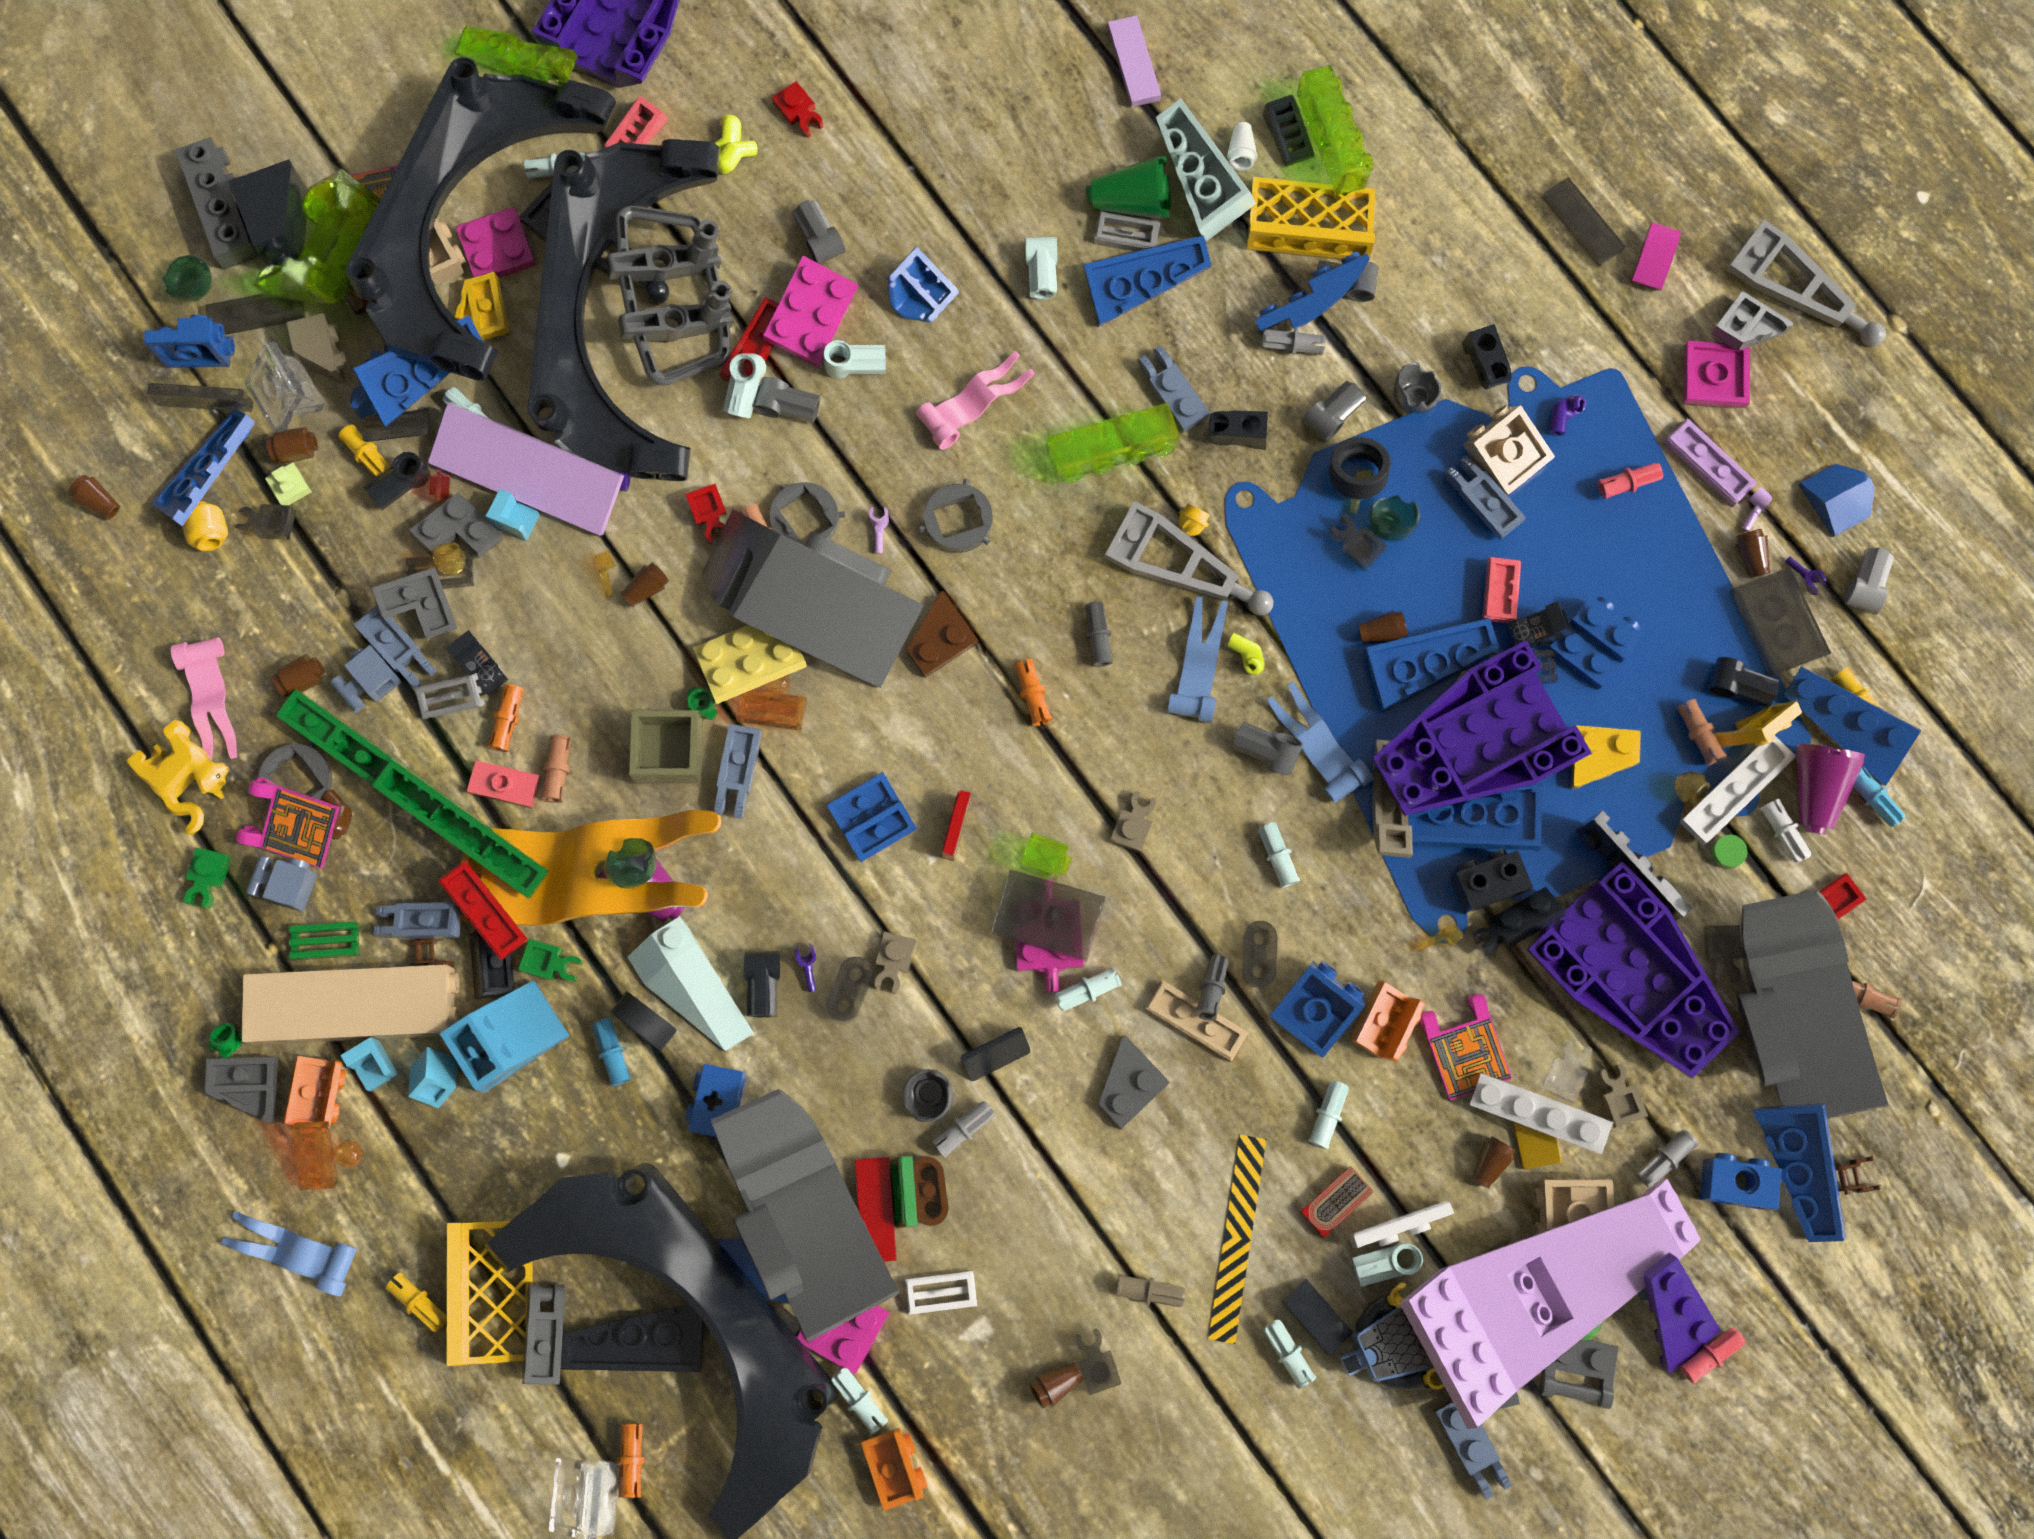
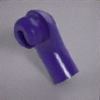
[1549,395,1586,436]

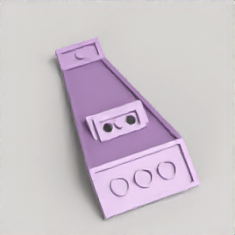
[1400,1179,1701,1429]

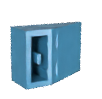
[440,980,570,1093]

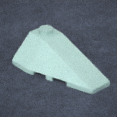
[628,916,754,1051]

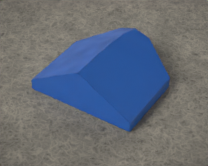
[887,246,959,322]
[1799,464,1875,537]

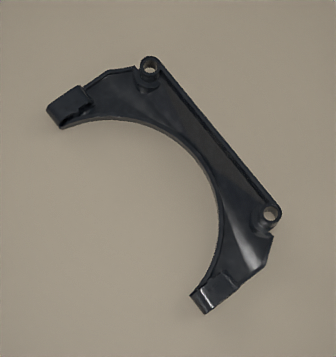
[346,57,616,381]
[528,139,720,481]
[485,1163,837,1539]

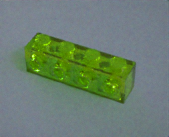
[1296,65,1373,195]
[1046,402,1180,483]

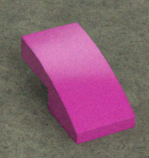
[1631,222,1681,291]

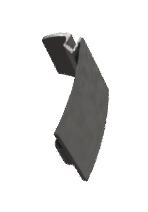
[703,509,924,688]
[1737,890,1889,1119]
[710,1089,899,1342]

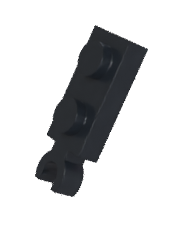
[1472,887,1566,956]

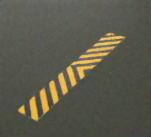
[1208,1135,1267,1344]

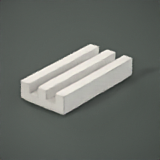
[905,1271,977,1315]

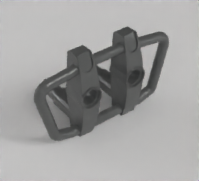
[605,206,734,386]

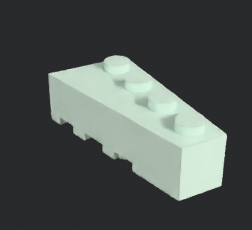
[1156,98,1256,242]

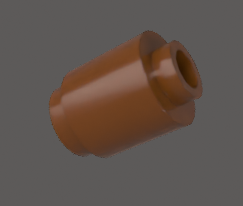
[266,427,318,464]
[272,654,325,698]

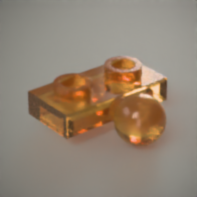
[736,675,807,731]
[291,1121,363,1190]

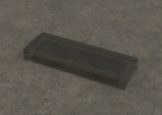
[1542,177,1626,267]
[205,286,306,335]
[147,383,254,412]

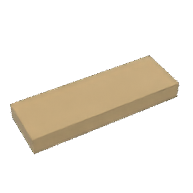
[1145,980,1249,1062]

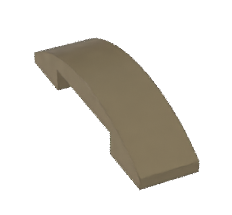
[1372,739,1413,858]

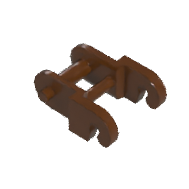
[409,938,454,967]
[1835,1156,1882,1195]

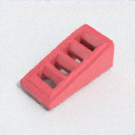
[604,95,669,148]

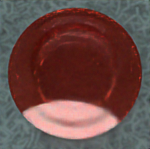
[429,470,450,502]

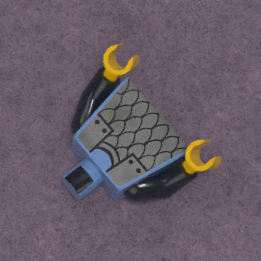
[1340,1282,1445,1392]

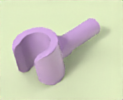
[1741,487,1772,532]
[869,507,889,554]

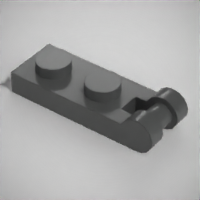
[522,1284,565,1384]

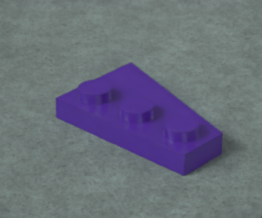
[1643,1252,1721,1374]

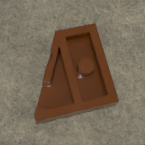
[907,591,978,678]

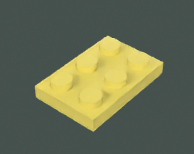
[693,625,807,704]

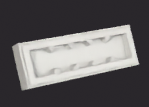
[1349,1201,1454,1248]

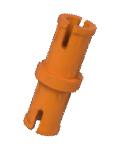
[1013,659,1052,726]
[487,684,524,752]
[617,1424,645,1498]

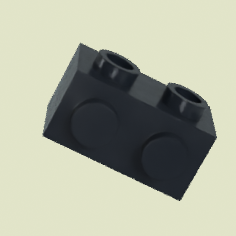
[1450,849,1533,914]

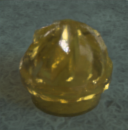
[432,543,466,576]
[1675,771,1710,805]

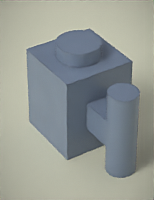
[330,645,402,713]
[245,855,317,912]

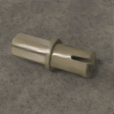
[1116,1274,1185,1307]

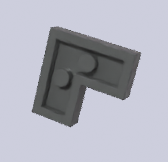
[409,492,503,559]
[372,567,458,639]

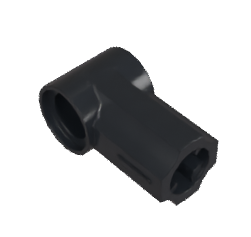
[364,452,430,511]
[1708,657,1779,708]
[744,951,780,1018]

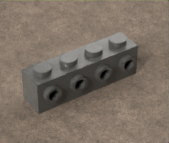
[175,137,260,270]

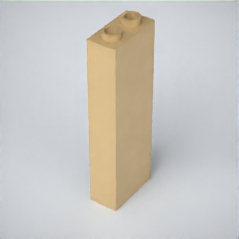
[242,965,460,1046]

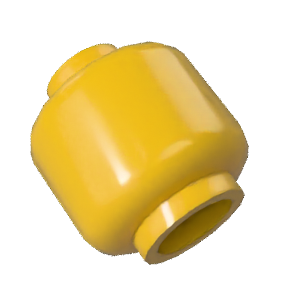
[182,501,228,551]

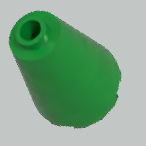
[1086,156,1171,219]

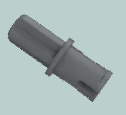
[1085,602,1113,667]
[1195,954,1229,1021]

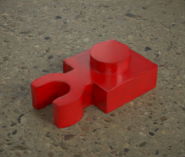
[772,81,824,138]
[685,484,727,545]

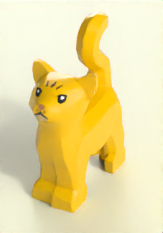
[126,720,229,835]

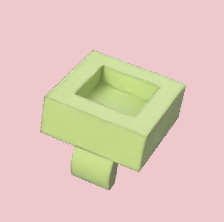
[265,463,312,508]

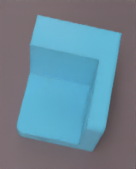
[486,489,540,541]
[341,1037,399,1092]
[408,1047,457,1108]

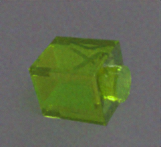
[1020,832,1073,882]

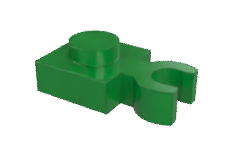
[184,847,232,909]
[518,938,583,983]

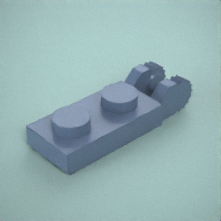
[1137,346,1210,433]
[1444,456,1526,540]
[354,604,437,688]
[714,724,762,819]
[372,902,462,939]
[1434,1401,1512,1500]

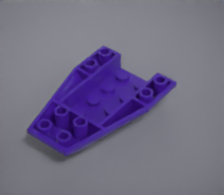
[532,0,680,88]
[1372,640,1592,816]
[1527,861,1740,1078]

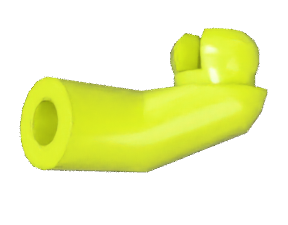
[714,115,741,152]
[718,141,757,174]
[1227,633,1265,675]

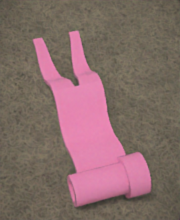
[916,351,1035,450]
[171,637,237,761]

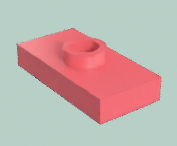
[1482,557,1521,624]
[467,760,541,809]

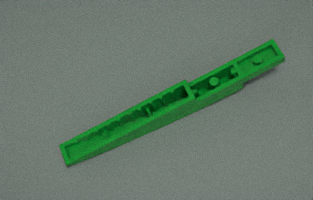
[276,689,549,899]

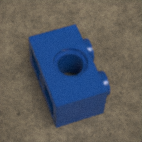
[1700,1153,1782,1211]

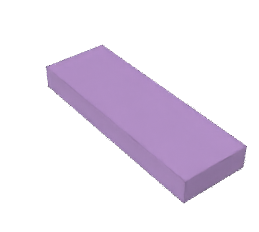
[1108,15,1161,107]
[1664,419,1757,507]

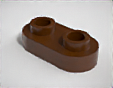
[913,1156,949,1226]

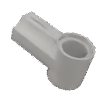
[1844,547,1894,615]

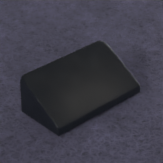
[470,930,515,999]
[961,1027,1030,1081]
[1281,1279,1352,1356]

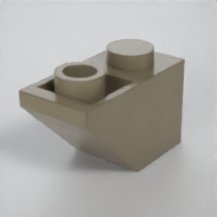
[286,313,347,384]

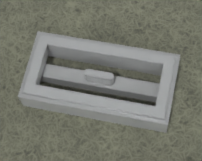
[1094,211,1160,252]
[414,673,485,719]

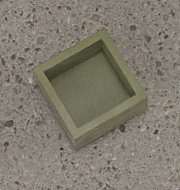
[629,710,703,783]

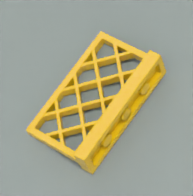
[1246,177,1375,259]
[447,1221,533,1366]

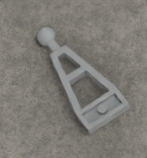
[1726,219,1886,347]
[1104,501,1274,616]

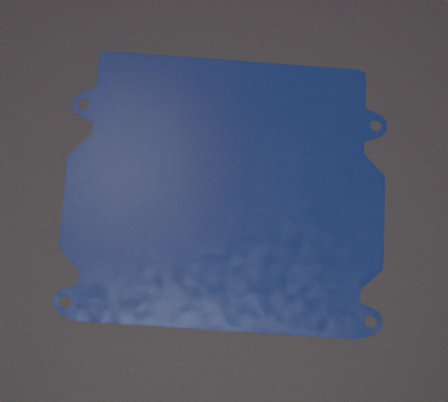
[1225,366,1811,943]

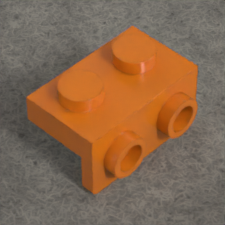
[1349,981,1425,1062]
[282,1056,346,1130]
[861,1427,928,1511]

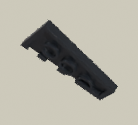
[1576,810,1692,921]
[561,1304,704,1372]

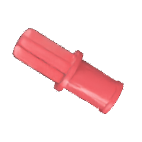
[1597,463,1663,499]
[1679,1328,1745,1384]

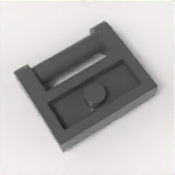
[1540,1340,1619,1409]

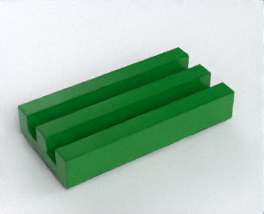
[289,921,359,961]
[890,1156,918,1228]

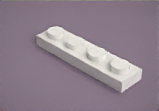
[1679,735,1796,845]
[1470,1073,1613,1154]

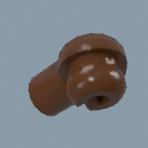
[321,790,352,840]

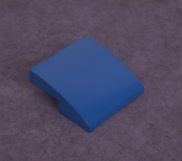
[826,772,917,862]

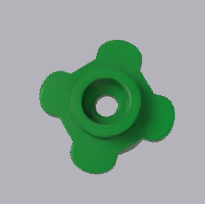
[685,687,718,720]
[208,1023,243,1058]

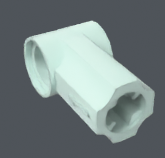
[1025,237,1057,300]
[824,340,886,379]
[723,353,766,418]
[1351,1243,1423,1287]

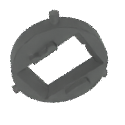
[919,479,993,553]
[770,482,845,545]
[258,741,333,805]

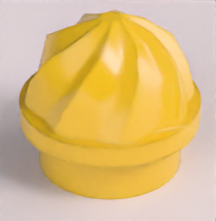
[1178,503,1210,536]

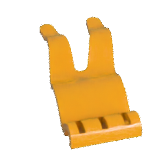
[461,810,721,926]

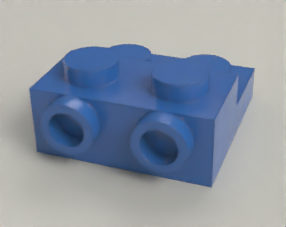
[144,315,235,368]
[1547,596,1643,689]
[1270,961,1366,1058]

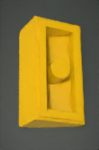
[1512,1096,1562,1170]

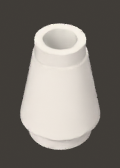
[1227,122,1258,171]

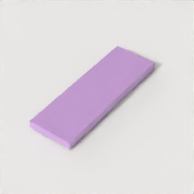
[428,403,624,536]

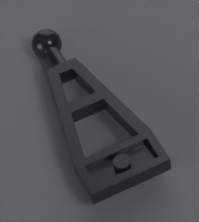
[519,182,670,304]

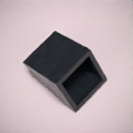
[229,159,310,273]

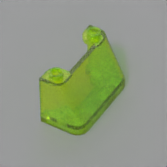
[252,169,381,305]

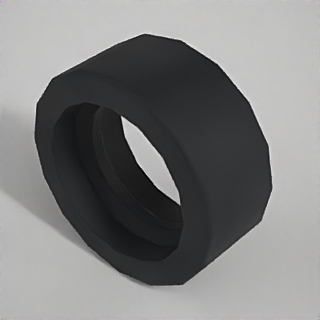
[1328,437,1391,500]
[610,991,677,1051]

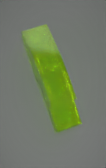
[454,26,578,83]

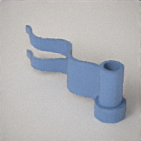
[1168,596,1228,724]
[1266,681,1374,804]
[221,1211,357,1297]

